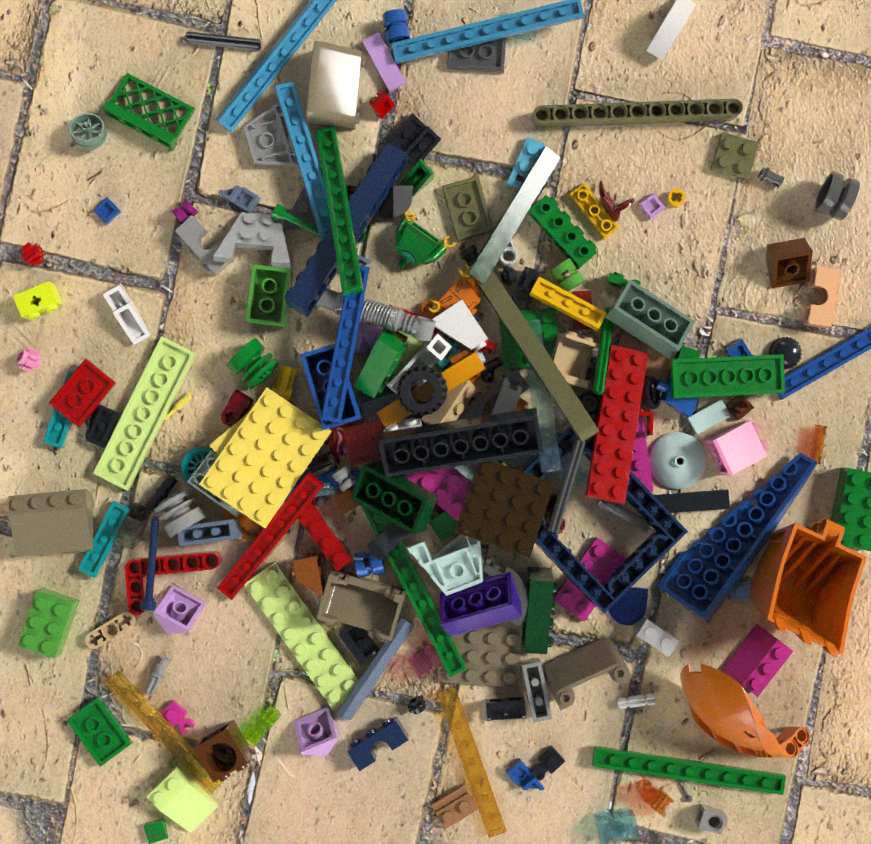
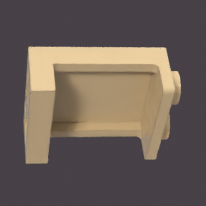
[551,331,599,389]

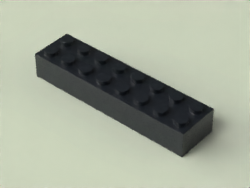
[378,408,543,477]

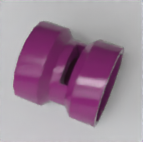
[171,198,199,224]

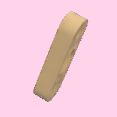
[85,611,138,649]

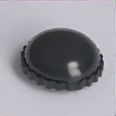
[768,337,802,369]
[641,376,661,409]

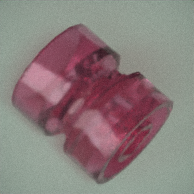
[408,643,443,679]

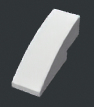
[103,283,151,345]

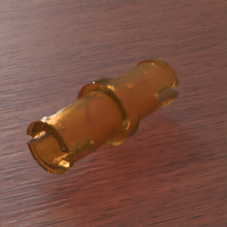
[810,424,828,464]

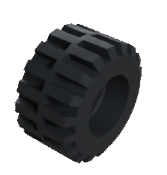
[397,365,448,416]

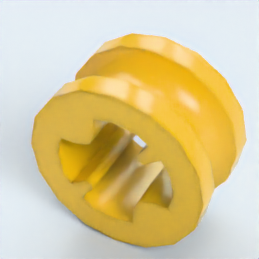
[667,189,685,208]

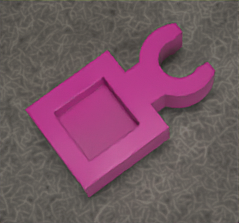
[159,700,195,735]

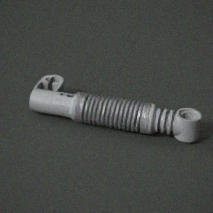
[316,285,436,341]

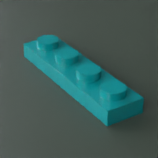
[43,370,74,448]
[78,501,132,578]

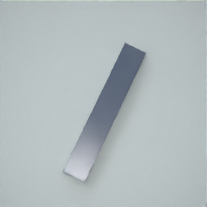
[337,618,415,720]

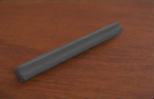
[548,438,585,533]

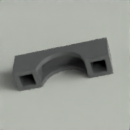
[458,369,530,420]

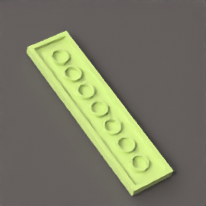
[93,336,197,491]
[245,562,360,710]

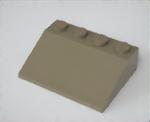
[9,489,94,557]

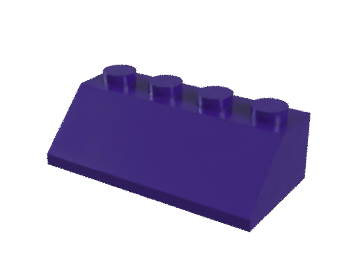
[440,572,522,637]

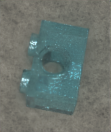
[595,808,639,844]

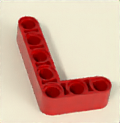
[125,551,222,616]

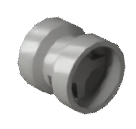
[332,465,357,492]

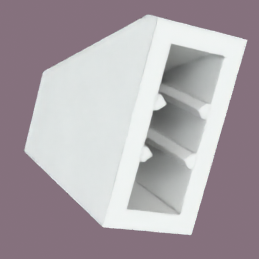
[433,300,488,351]

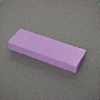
[362,32,406,93]

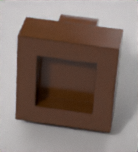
[726,395,754,420]

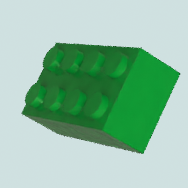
[830,467,871,551]

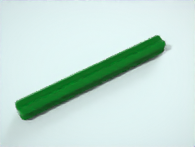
[592,307,613,395]

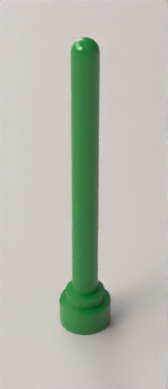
[271,204,358,252]

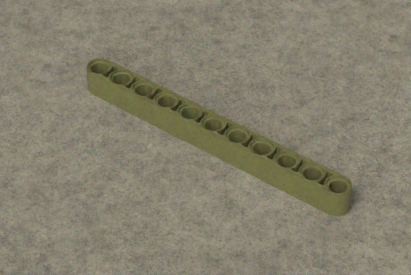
[532,98,743,127]
[477,270,599,442]

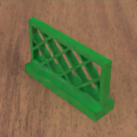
[103,73,195,151]

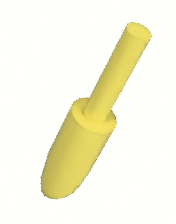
[164,393,191,420]

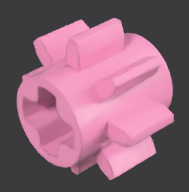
[16,347,41,372]

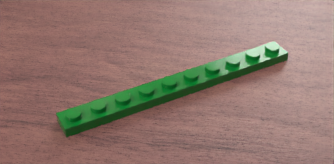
[316,125,364,296]
[361,506,468,677]
[592,746,786,795]

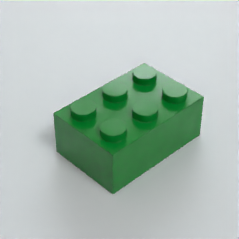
[354,329,408,398]

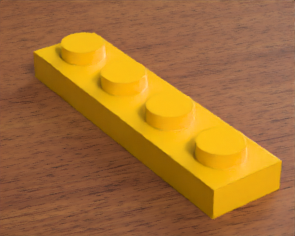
[529,277,607,331]

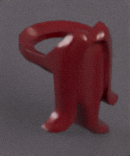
[599,181,635,221]
[324,423,356,464]

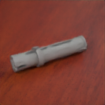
[596,499,650,533]

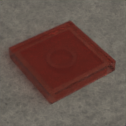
[343,420,383,466]

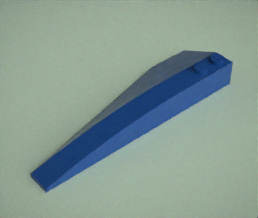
[657,452,818,623]

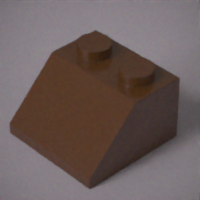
[766,238,813,288]

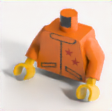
[426,264,484,322]

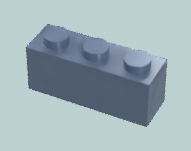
[178,518,242,546]

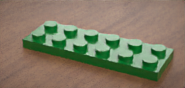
[670,354,785,399]

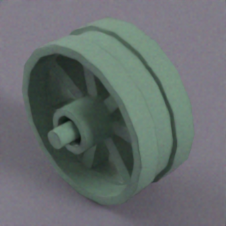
[69,113,107,150]

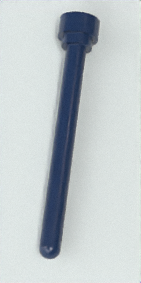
[140,516,159,610]

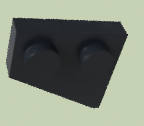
[85,404,120,448]

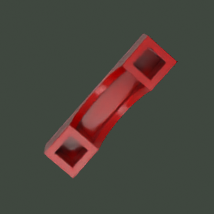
[298,501,354,571]

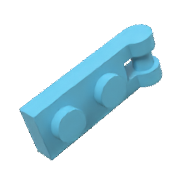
[506,137,545,189]

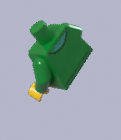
[395,209,455,270]

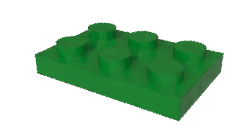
[66,696,133,767]

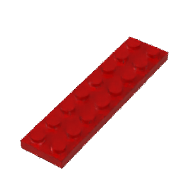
[585,345,648,505]

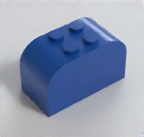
[300,344,363,430]

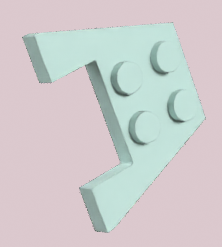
[407,536,483,596]

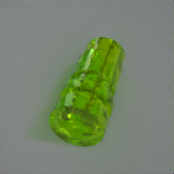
[243,705,281,745]

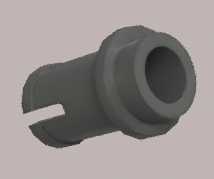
[758,167,784,188]

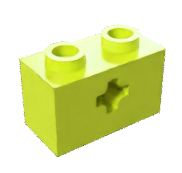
[13,281,63,320]

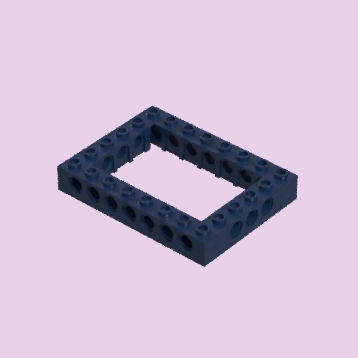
[522,425,688,614]

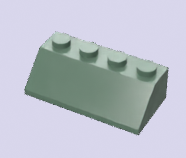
[605,279,695,359]

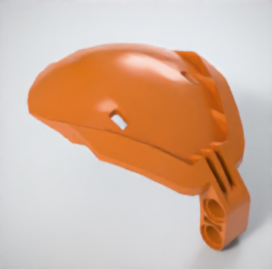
[680,664,810,758]

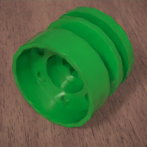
[227,338,279,390]

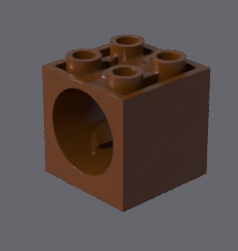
[194,720,253,783]

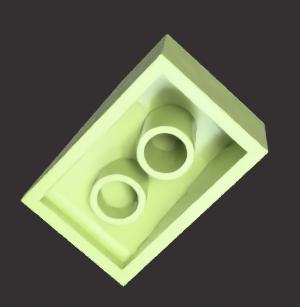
[147,764,219,833]

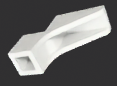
[387,334,452,395]

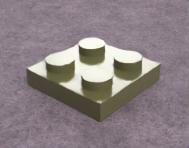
[711,132,759,180]

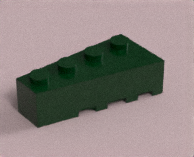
[523,567,557,654]

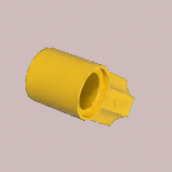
[272,365,298,403]

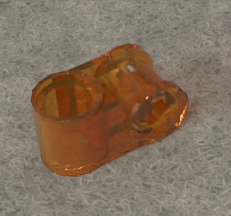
[636,779,675,816]

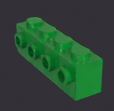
[528,195,597,270]

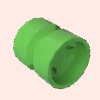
[550,258,585,292]

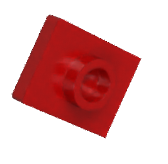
[639,408,654,436]

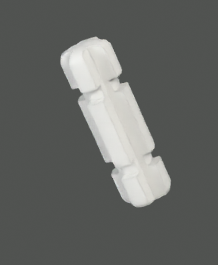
[617,693,655,709]

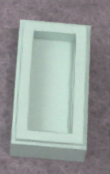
[687,399,731,435]

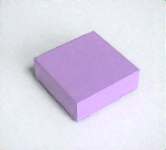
[638,193,665,220]

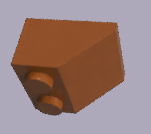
[291,553,326,596]

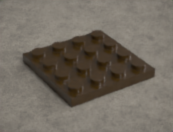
[454,461,555,558]

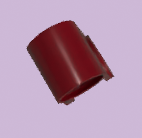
[221,389,254,427]

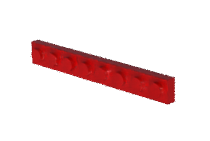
[217,472,324,600]

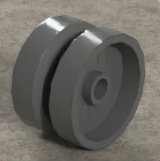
[814,171,860,221]

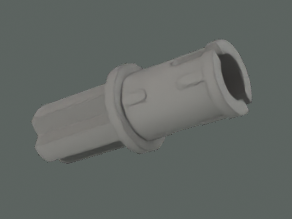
[145,655,171,694]

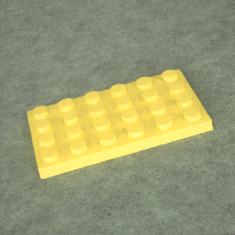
[199,388,331,528]

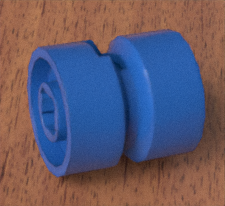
[382,9,410,44]
[354,551,385,578]

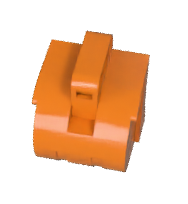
[750,518,867,658]

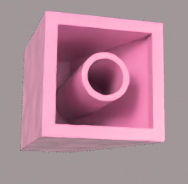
[704,421,767,476]

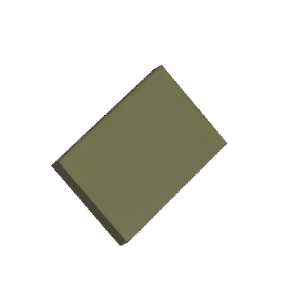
[442,176,493,242]

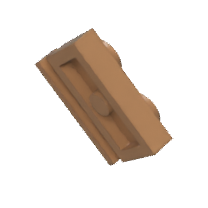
[431,784,478,829]

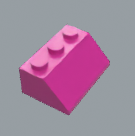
[722,624,793,697]

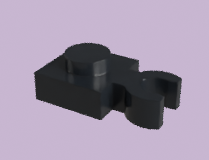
[531,746,566,781]

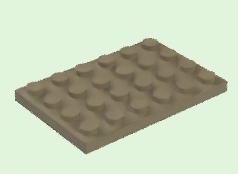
[442,570,526,688]

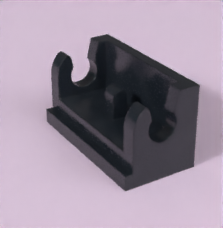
[338,625,379,666]
[486,696,526,721]

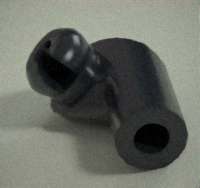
[482,356,503,383]

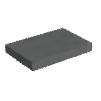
[447,37,506,73]

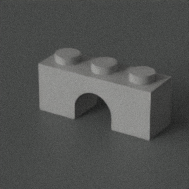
[175,215,234,275]

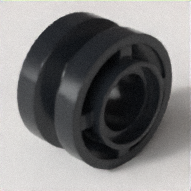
[577,390,601,417]

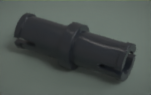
[145,474,178,511]

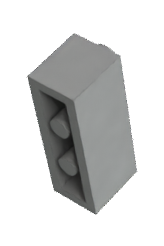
[520,657,552,723]

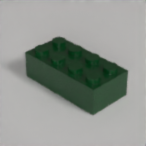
[351,462,438,534]

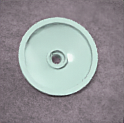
[649,432,706,490]

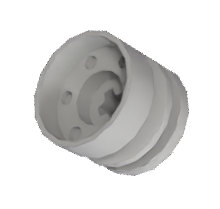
[154,489,206,538]

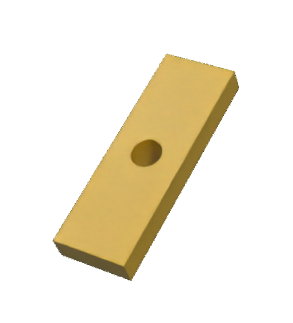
[568,183,619,240]

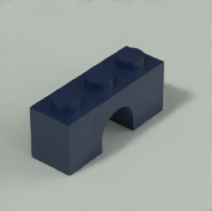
[347,717,409,771]

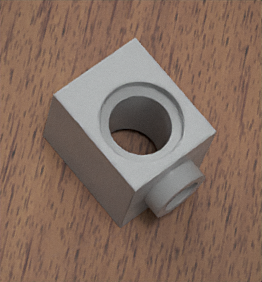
[695,804,728,835]

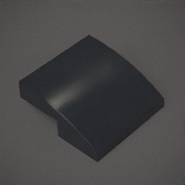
[386,113,441,166]

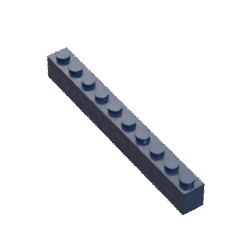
[285,143,408,317]

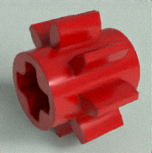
[20,242,45,266]

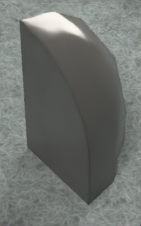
[393,186,413,217]

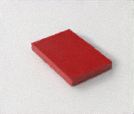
[49,358,117,427]

